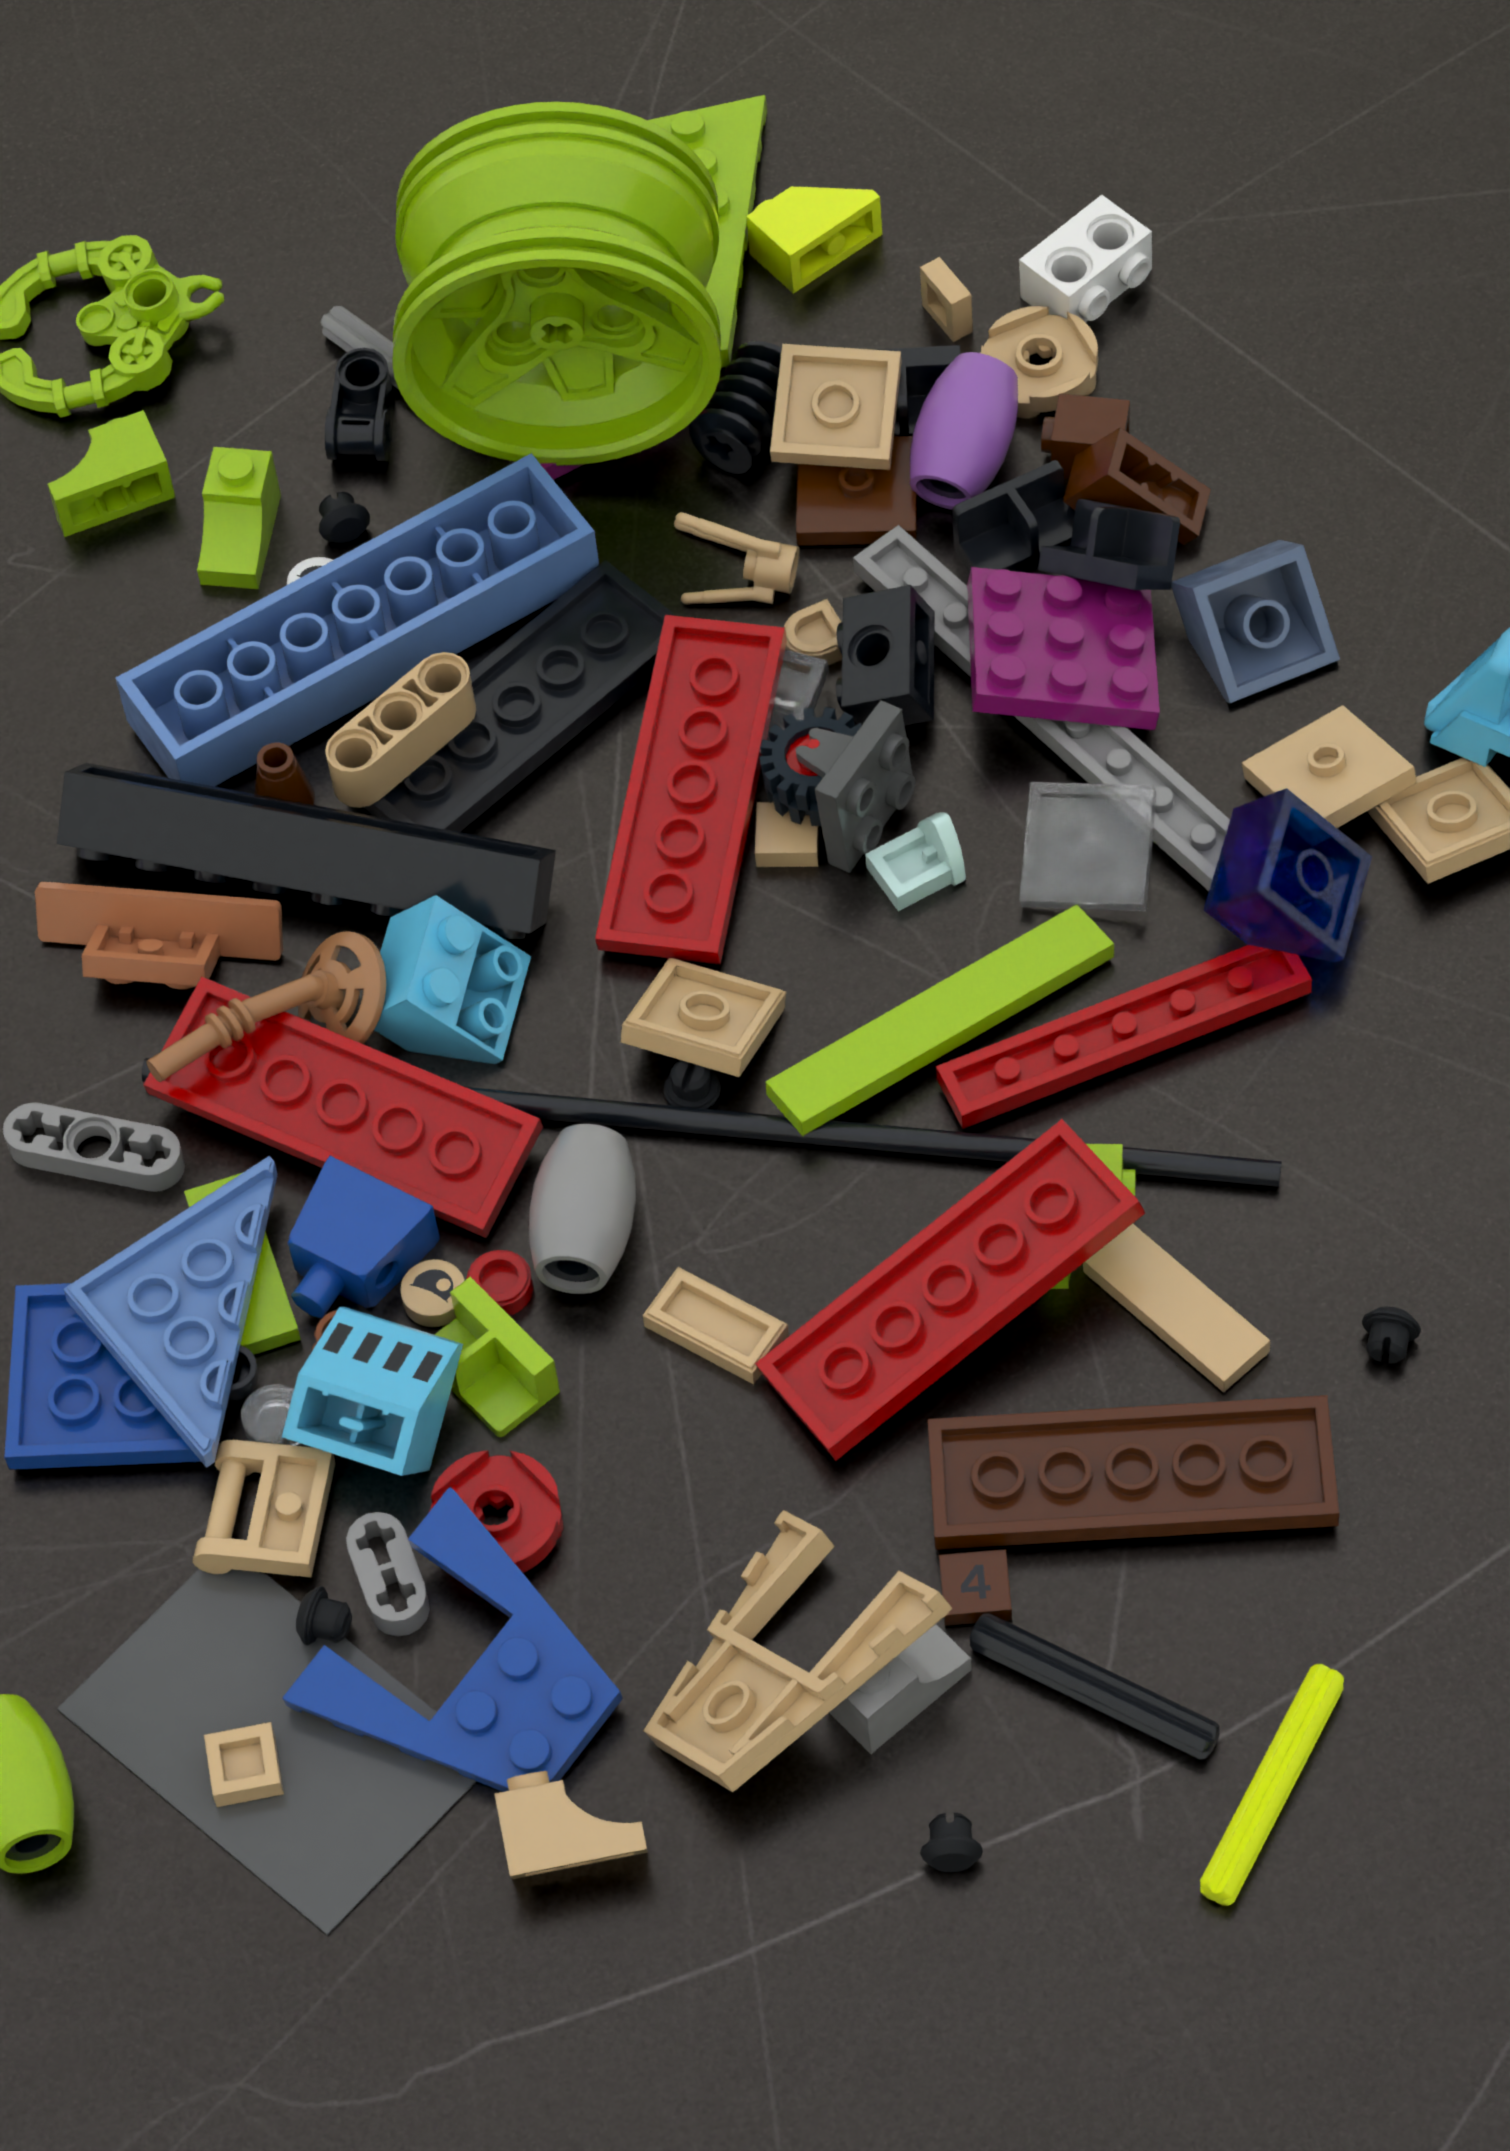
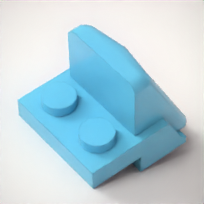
[1424,627,1510,767]

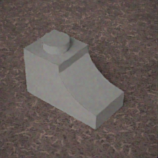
[829,1624,972,1754]

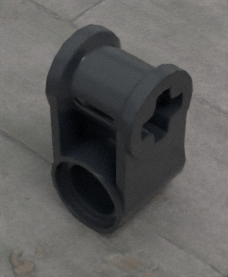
[325,348,395,462]

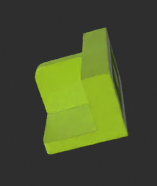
[434,1277,560,1437]

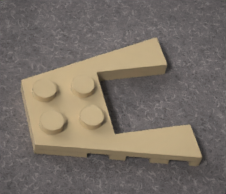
[644,1510,953,1792]

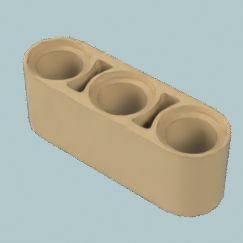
[325,652,477,808]

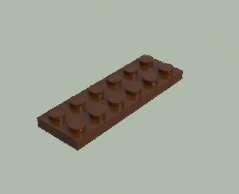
[928,1395,1339,1550]

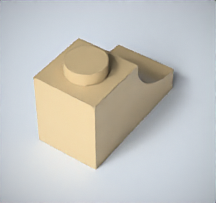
[494,1771,648,1879]

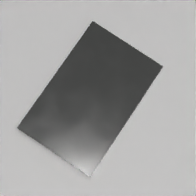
[57,1569,477,1936]

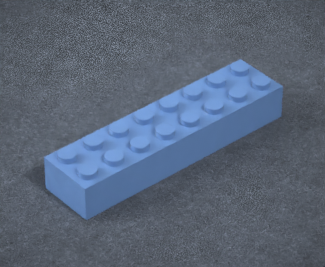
[115,453,599,787]

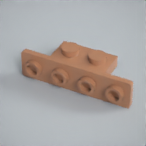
[35,882,283,989]

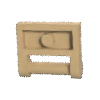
[193,1440,335,1578]

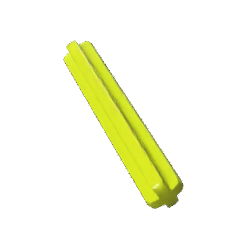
[1200,1664,1344,1906]

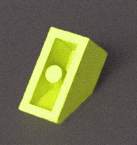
[746,186,883,294]

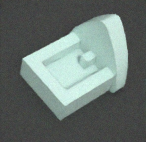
[865,812,966,911]

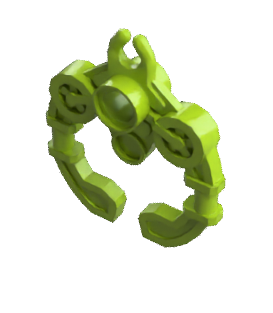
[0,235,224,418]

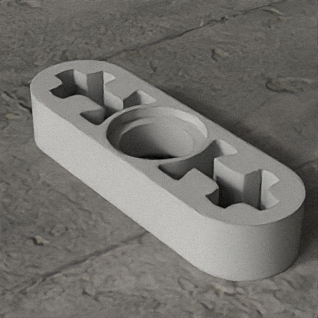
[3,1103,185,1192]

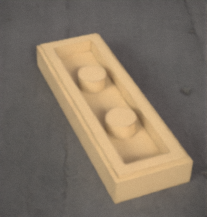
[1083,1224,1270,1392]

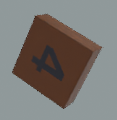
[939,1549,1012,1626]

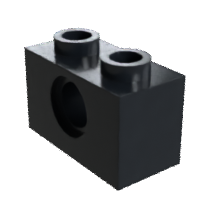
[836,585,935,726]

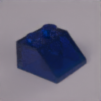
[1204,788,1372,962]

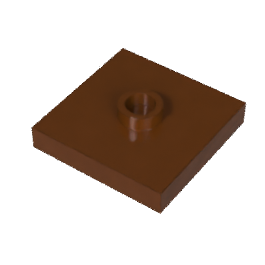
[796,436,917,546]

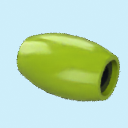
[0,1694,74,1874]

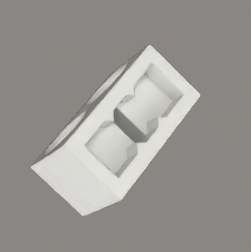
[1019,195,1152,322]

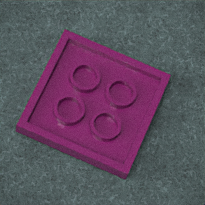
[967,567,1160,730]

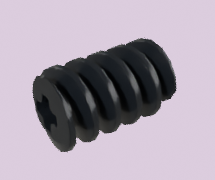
[689,341,782,474]

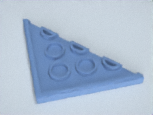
[63,1156,278,1468]

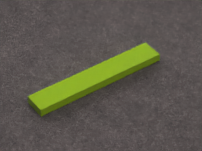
[765,904,1114,1136]

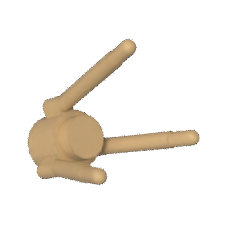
[674,512,800,605]

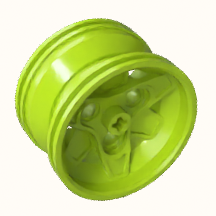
[392,102,721,466]

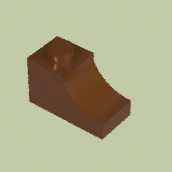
[1063,427,1211,545]

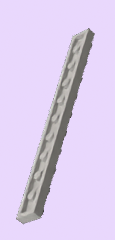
[853,525,1312,939]

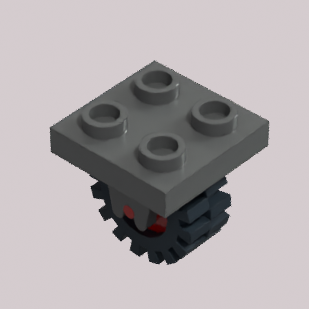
[759,700,915,873]

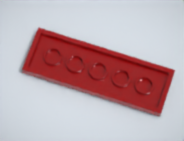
[595,615,787,964]
[143,976,543,1238]
[755,1119,1145,1461]

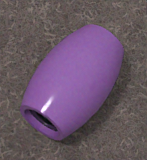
[910,352,1018,509]

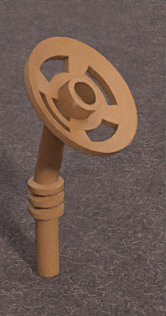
[146,931,386,1082]

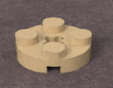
[981,306,1098,419]

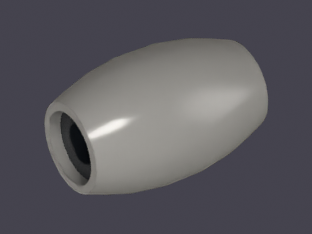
[528,1124,636,1294]

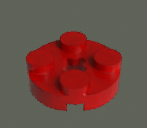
[429,1450,564,1573]

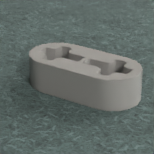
[346,1512,430,1637]

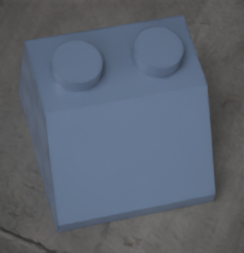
[1171,540,1340,703]

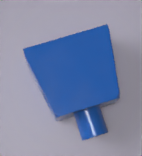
[288,1156,440,1318]

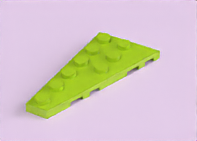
[647,95,767,368]

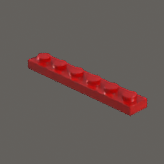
[936,931,1312,1129]

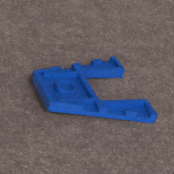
[282,1487,623,1792]

